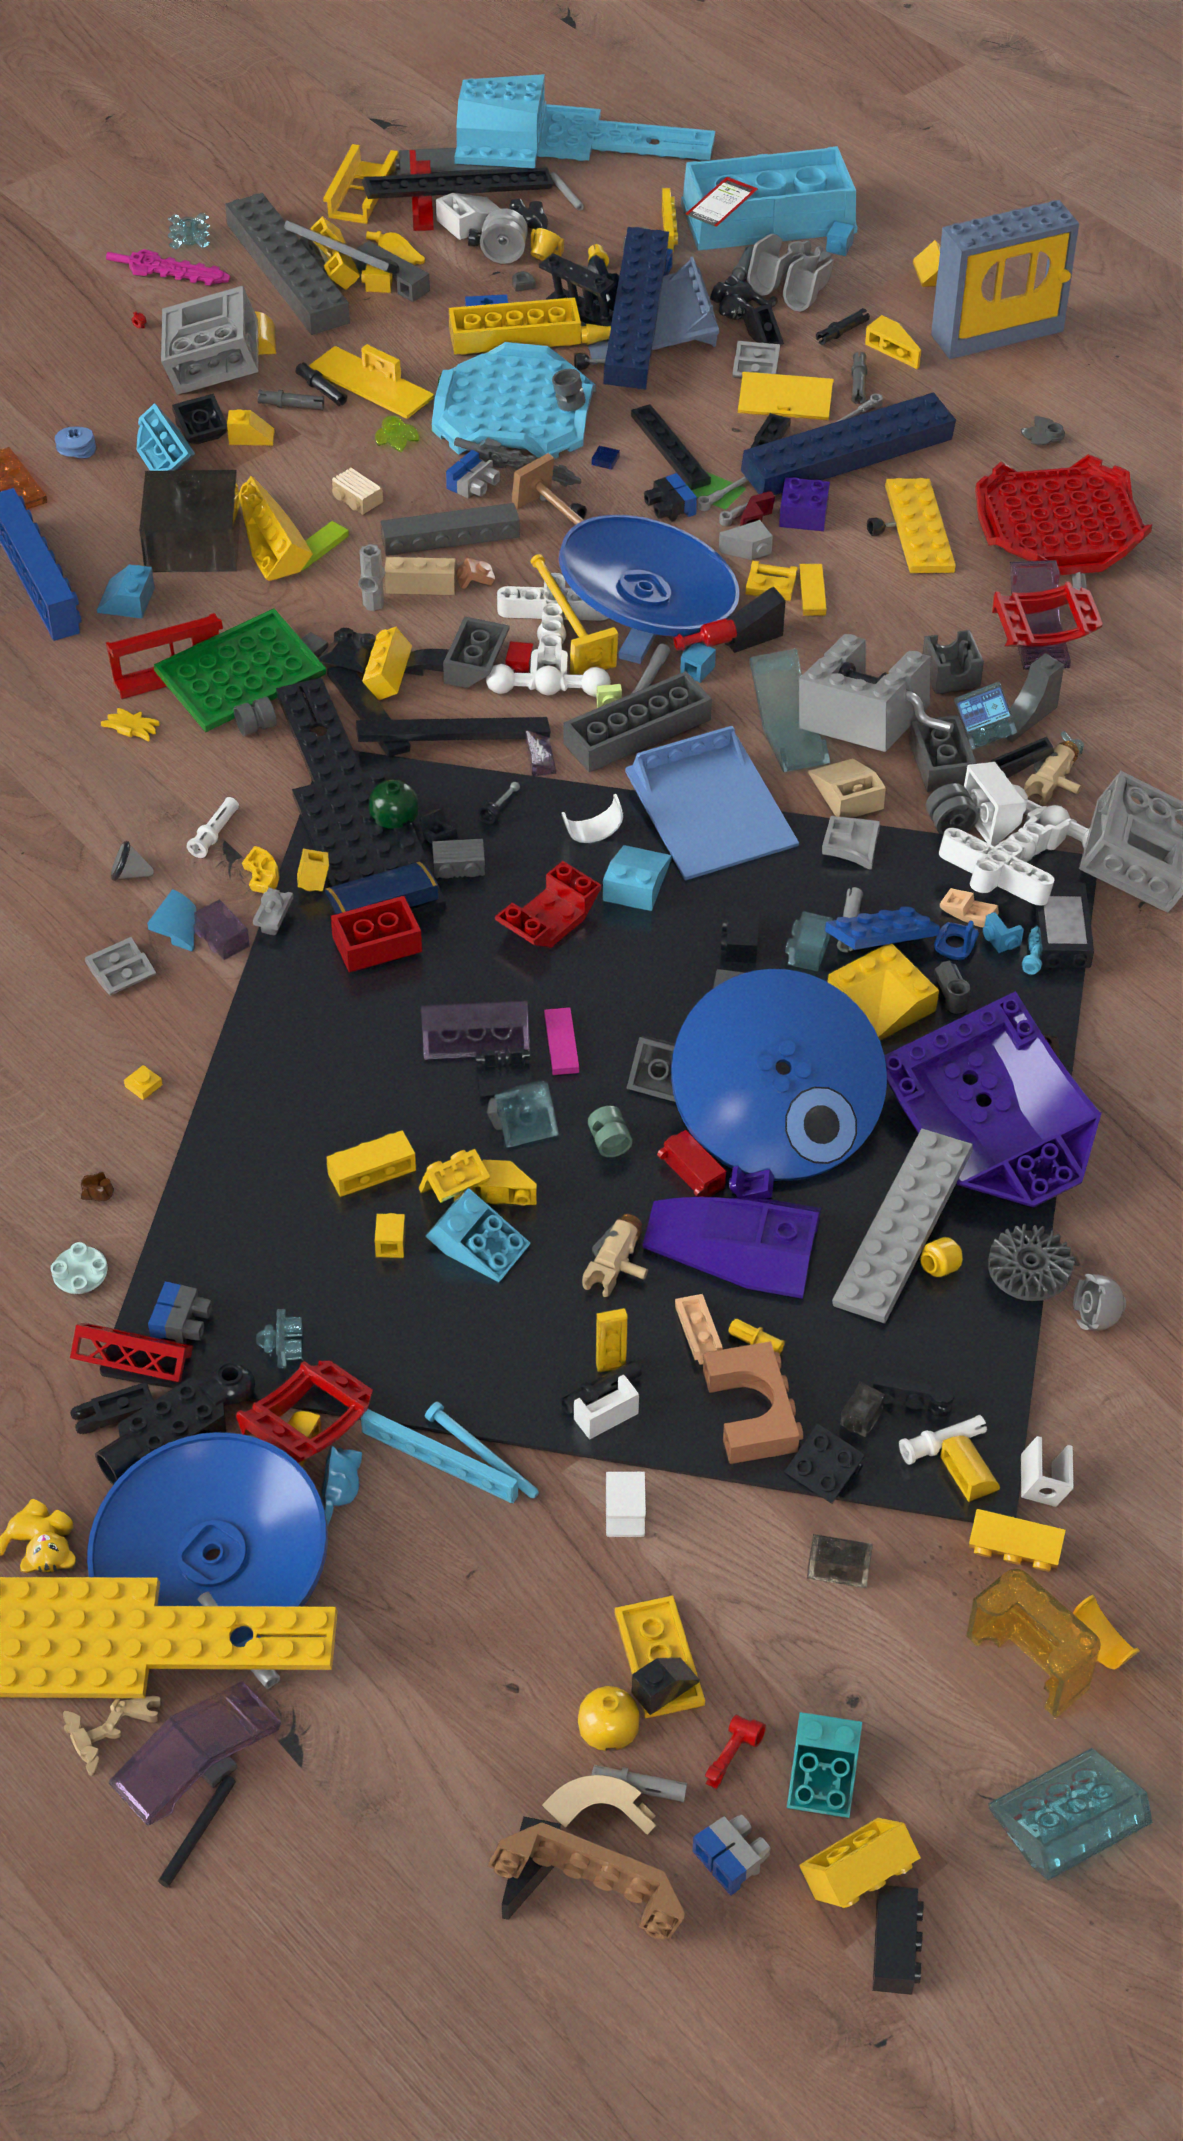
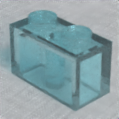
[785,911,833,971]

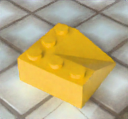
[828,943,939,1041]

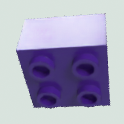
[779,477,830,532]

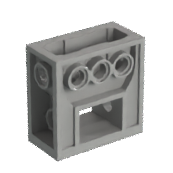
[161,286,259,395]
[1079,771,1183,913]

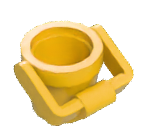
[530,228,564,261]

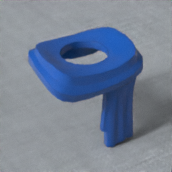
[934,920,979,960]

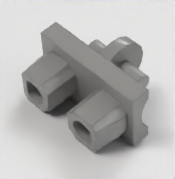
[253,888,293,935]

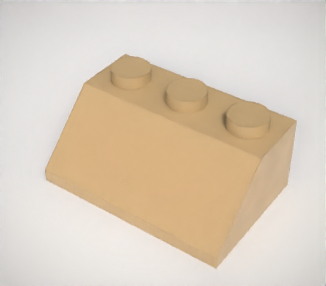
[385,557,457,595]

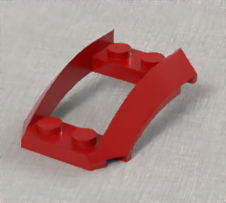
[992,582,1103,648]
[236,1361,373,1463]

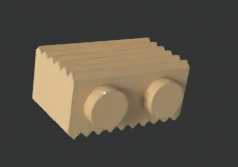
[332,467,383,515]

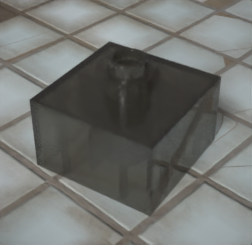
[139,470,241,573]

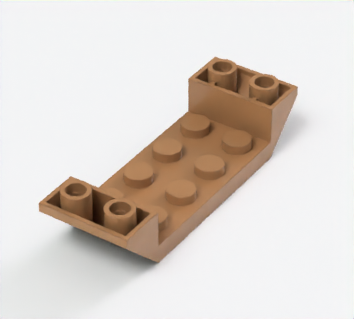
[487,1822,685,1939]

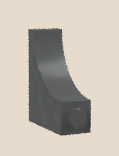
[994,653,1064,742]

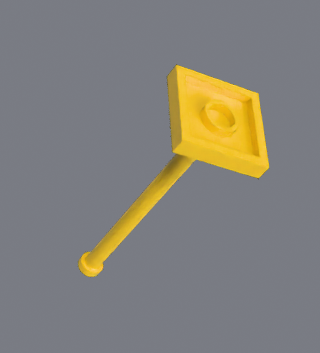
[531,554,618,675]

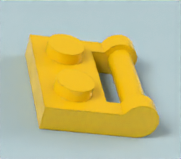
[745,560,798,601]

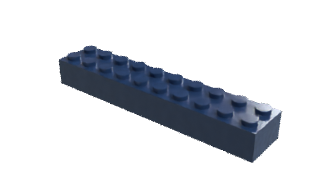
[603,227,669,390]
[741,392,956,495]

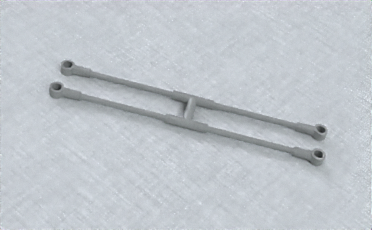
[697,393,883,526]

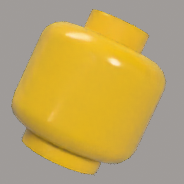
[921,1237,963,1277]

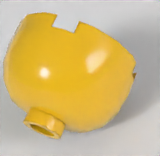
[578,1686,640,1751]

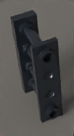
[539,253,615,326]

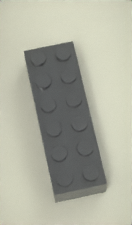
[563,671,712,772]

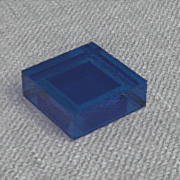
[592,446,620,470]

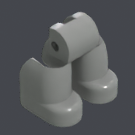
[747,234,834,311]

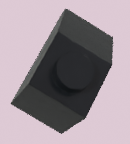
[742,303,784,345]
[631,1657,700,1715]

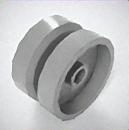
[480,208,528,264]

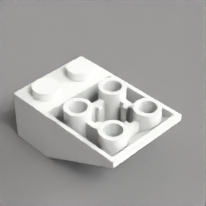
[436,193,500,240]

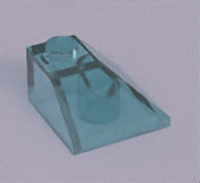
[495,1081,559,1148]

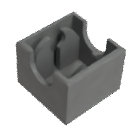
[922,630,984,694]

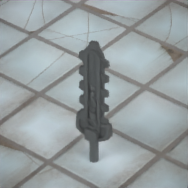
[454,437,582,487]

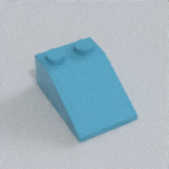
[603,845,672,911]

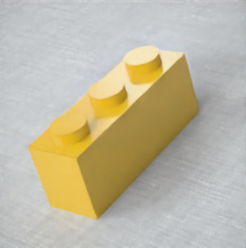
[362,627,412,701]
[326,1130,416,1197]
[969,1509,1066,1572]

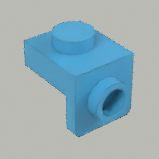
[983,912,1024,953]

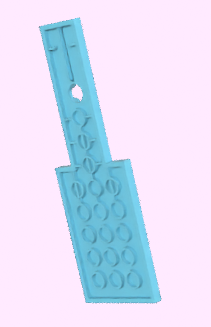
[537,104,716,161]

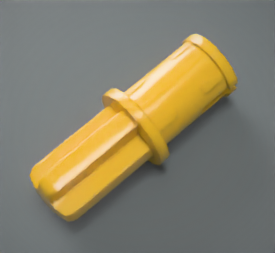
[728,1319,785,1355]

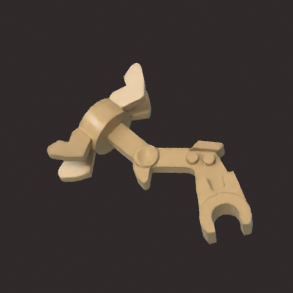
[63,1696,161,1776]

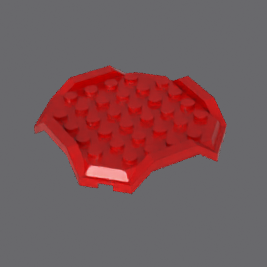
[975,454,1153,576]

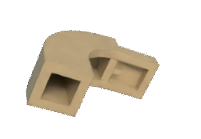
[542,1775,657,1835]

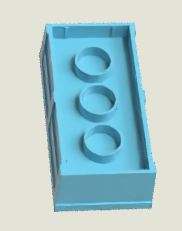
[681,146,857,251]

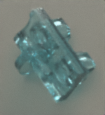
[256,1309,302,1368]

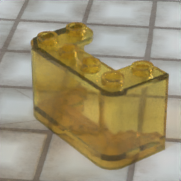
[966,1569,1101,1718]

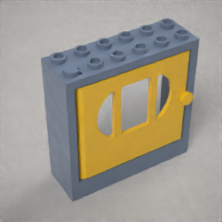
[931,200,1079,359]

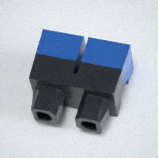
[644,473,697,522]

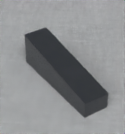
[991,737,1054,778]

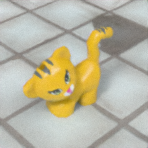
[0,1499,76,1573]

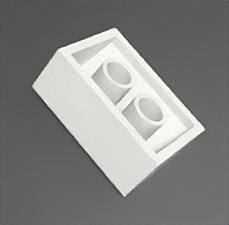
[964,762,1026,847]

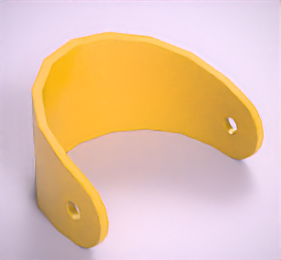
[1072,1595,1140,1670]

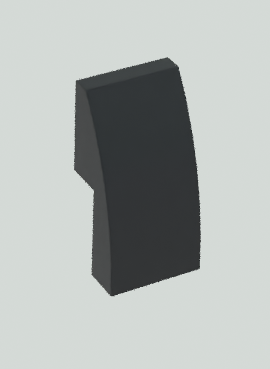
[404,649,449,676]

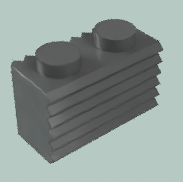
[432,839,485,879]

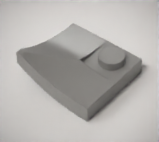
[822,816,880,869]

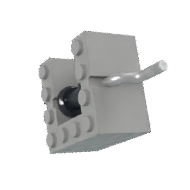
[799,634,954,752]

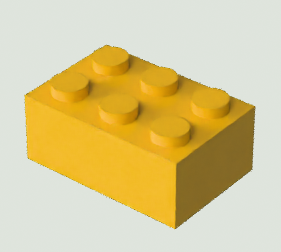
[799,1818,921,1908]

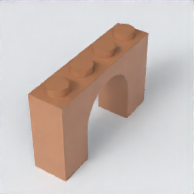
[703,1341,803,1464]

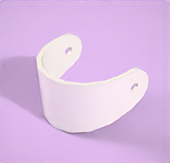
[562,794,623,843]

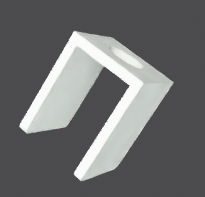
[1021,1436,1073,1507]
[606,1472,646,1537]

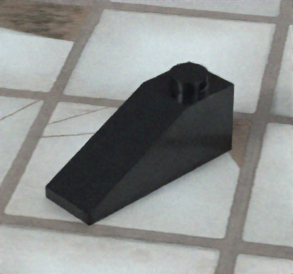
[501,1816,561,1920]

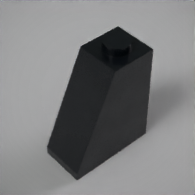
[724,587,786,653]

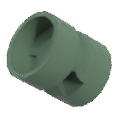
[588,1106,632,1157]

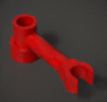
[705,1714,766,1789]

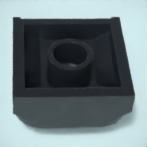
[172,393,228,444]
[319,628,376,673]

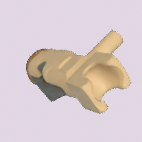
[1024,741,1081,806]
[582,1214,648,1297]

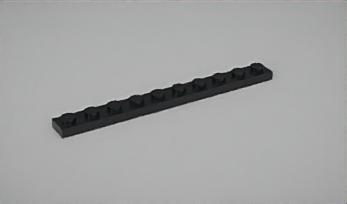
[362,167,554,199]

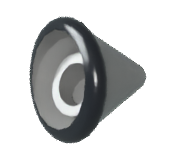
[111,841,154,881]

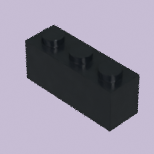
[872,1885,924,1995]

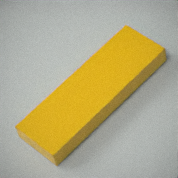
[799,564,827,616]
[596,1308,627,1372]

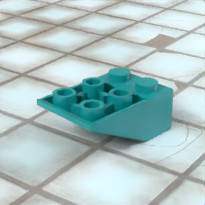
[787,1712,862,1818]

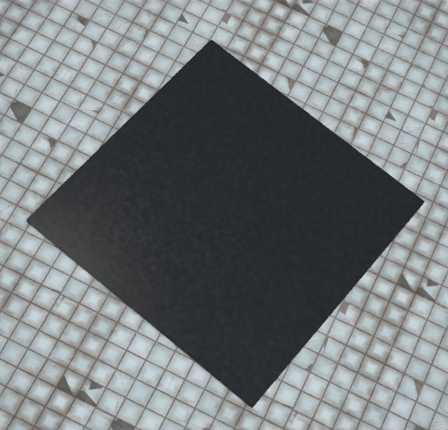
[100,750,1097,1523]

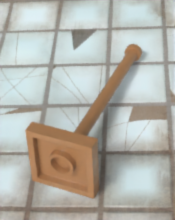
[512,453,584,525]

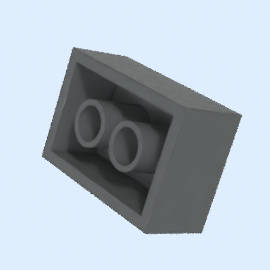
[909,715,977,792]

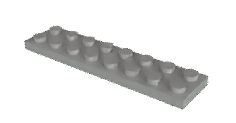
[832,1128,973,1323]

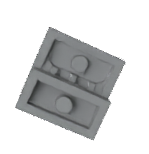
[733,341,780,378]
[85,937,156,995]

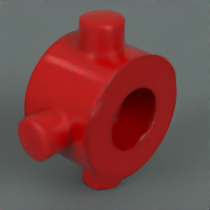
[131,311,147,328]

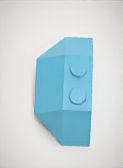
[136,403,195,477]

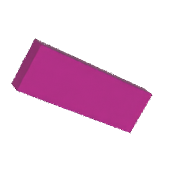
[544,1008,579,1075]

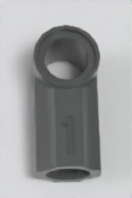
[934,961,970,1013]

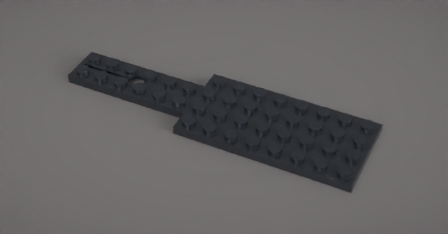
[276,678,446,916]

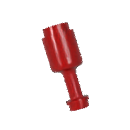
[673,618,737,651]

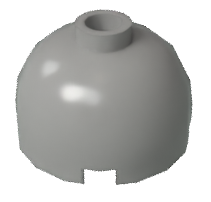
[1073,1274,1126,1331]

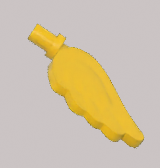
[366,231,425,265]

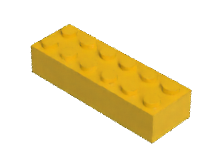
[448,297,581,355]

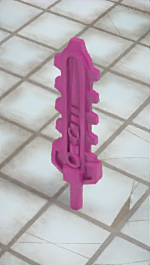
[106,249,230,286]

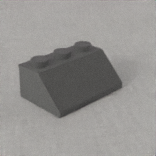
[443,616,510,688]
[627,1036,675,1102]

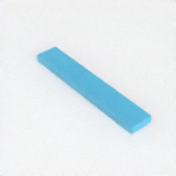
[361,1409,518,1503]

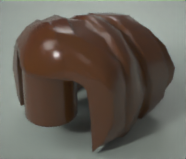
[81,1172,114,1202]

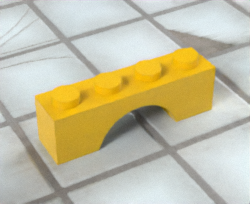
[310,216,360,290]

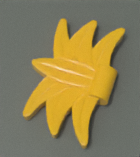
[101,708,160,742]

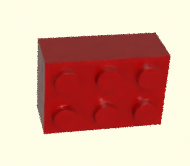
[331,896,422,972]

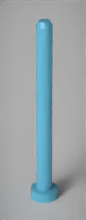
[425,1401,539,1498]

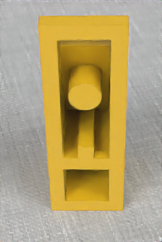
[865,315,921,369]

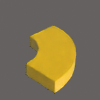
[242,846,279,893]

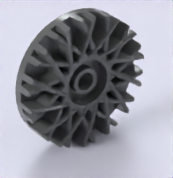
[988,1224,1074,1301]

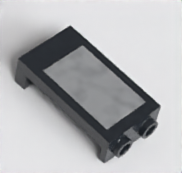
[1032,883,1094,968]

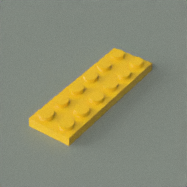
[885,478,956,573]

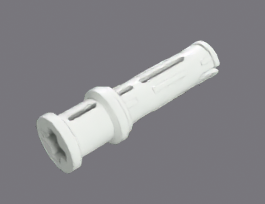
[187,797,239,858]
[899,1415,987,1464]

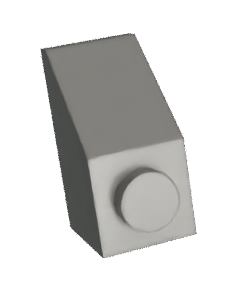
[719,520,773,560]

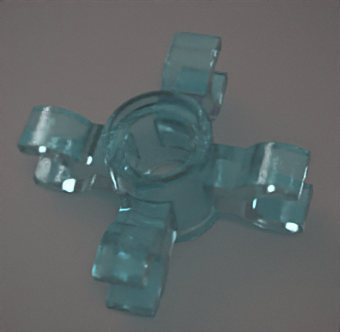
[168,213,210,249]

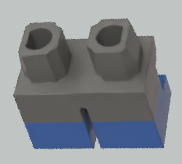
[148,1281,212,1344]

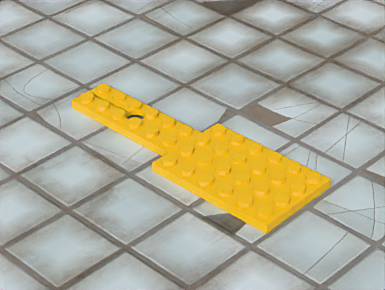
[0,1577,338,1698]

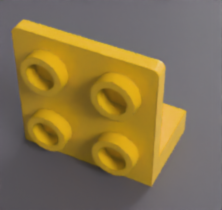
[419,1149,490,1203]

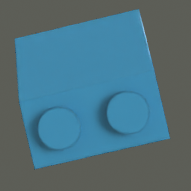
[97,564,155,619]

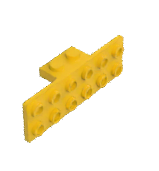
[309,344,434,419]

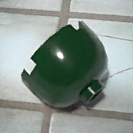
[369,780,419,828]

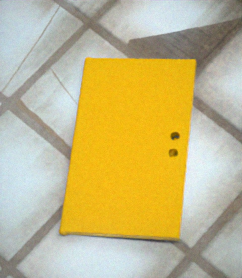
[738,372,834,420]

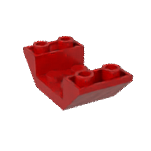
[495,861,601,948]

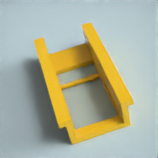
[323,144,399,224]

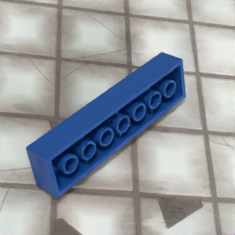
[0,488,82,641]

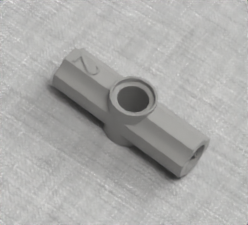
[358,544,386,611]

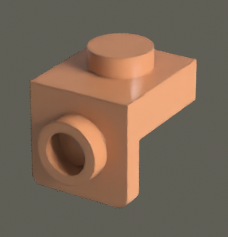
[456,557,495,589]

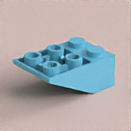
[425,1188,531,1282]

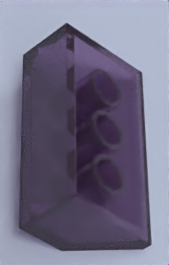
[421,1000,530,1059]

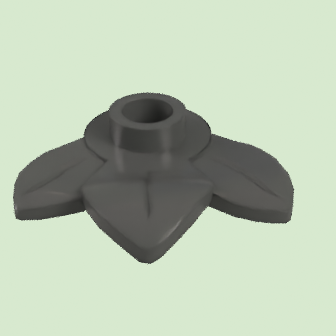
[1021,416,1065,445]

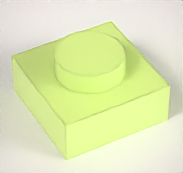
[597,684,622,708]

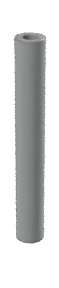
[550,172,584,211]

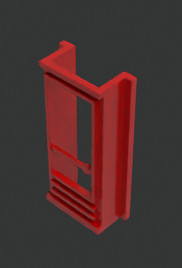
[106,613,223,699]

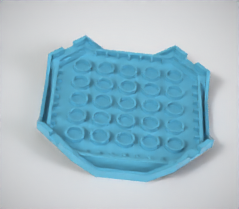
[432,342,596,459]

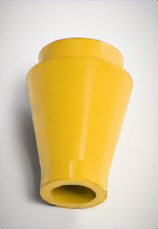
[581,324,611,345]

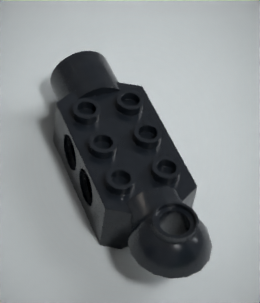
[95,1362,255,1485]

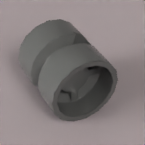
[552,369,586,411]
[233,696,277,736]

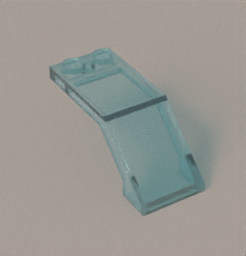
[749,648,830,772]

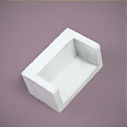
[574,1375,639,1440]

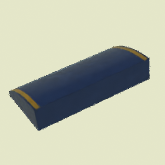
[325,861,439,914]

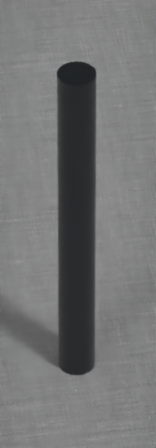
[158,1775,236,1888]

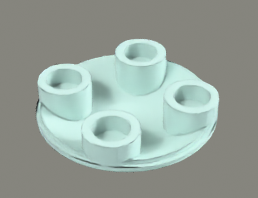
[50,1242,108,1294]

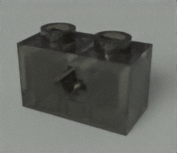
[807,1534,873,1589]

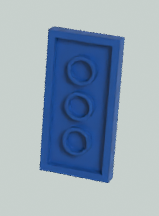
[825,907,940,950]

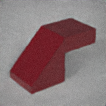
[740,491,775,526]

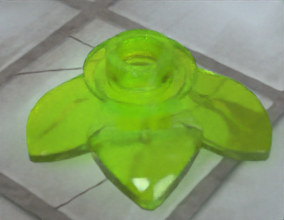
[375,416,419,452]

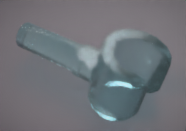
[1061,731,1084,754]

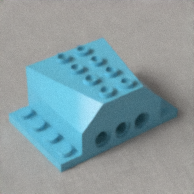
[454,74,546,168]

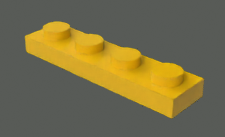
[662,188,678,253]

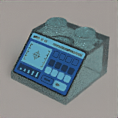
[954,682,1017,750]

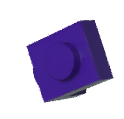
[729,1166,774,1199]

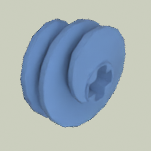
[55,427,96,458]

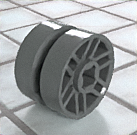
[926,783,979,834]

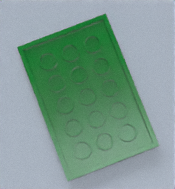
[154,608,326,733]

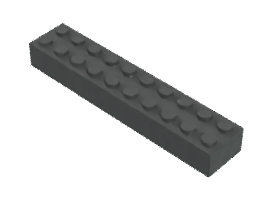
[225,193,350,335]

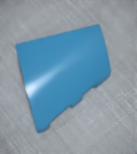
[147,889,197,951]

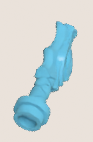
[1022,926,1042,975]

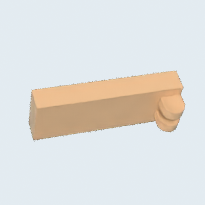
[675,1294,723,1365]

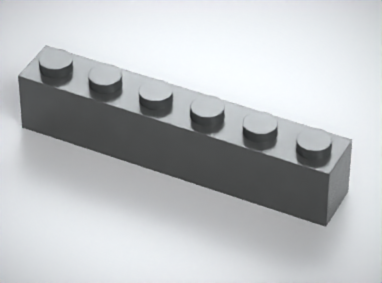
[380,503,520,556]

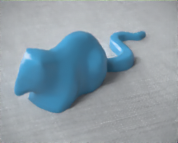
[321,1446,362,1525]

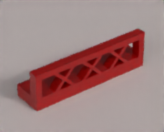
[409,150,434,231]
[70,1322,193,1382]

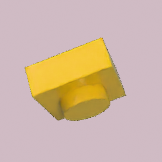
[124,1065,163,1100]

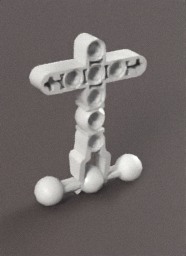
[486,573,611,697]
[939,784,1090,905]

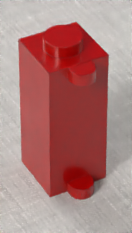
[657,1130,726,1197]

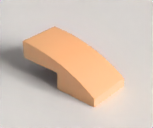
[940,888,999,928]

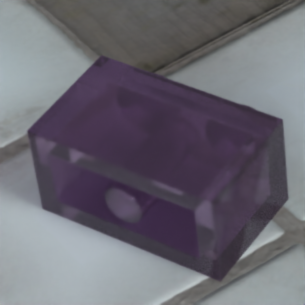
[193,899,250,960]

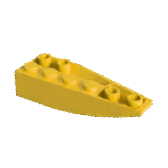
[238,476,313,581]

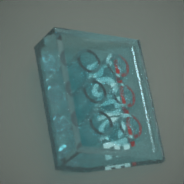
[988,1748,1153,1880]

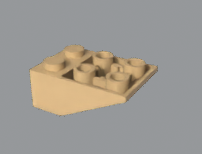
[808,758,886,818]

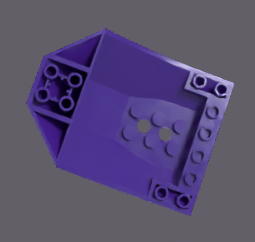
[884,991,1102,1207]

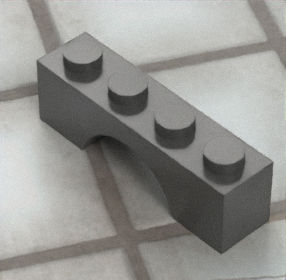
[352,241,430,302]

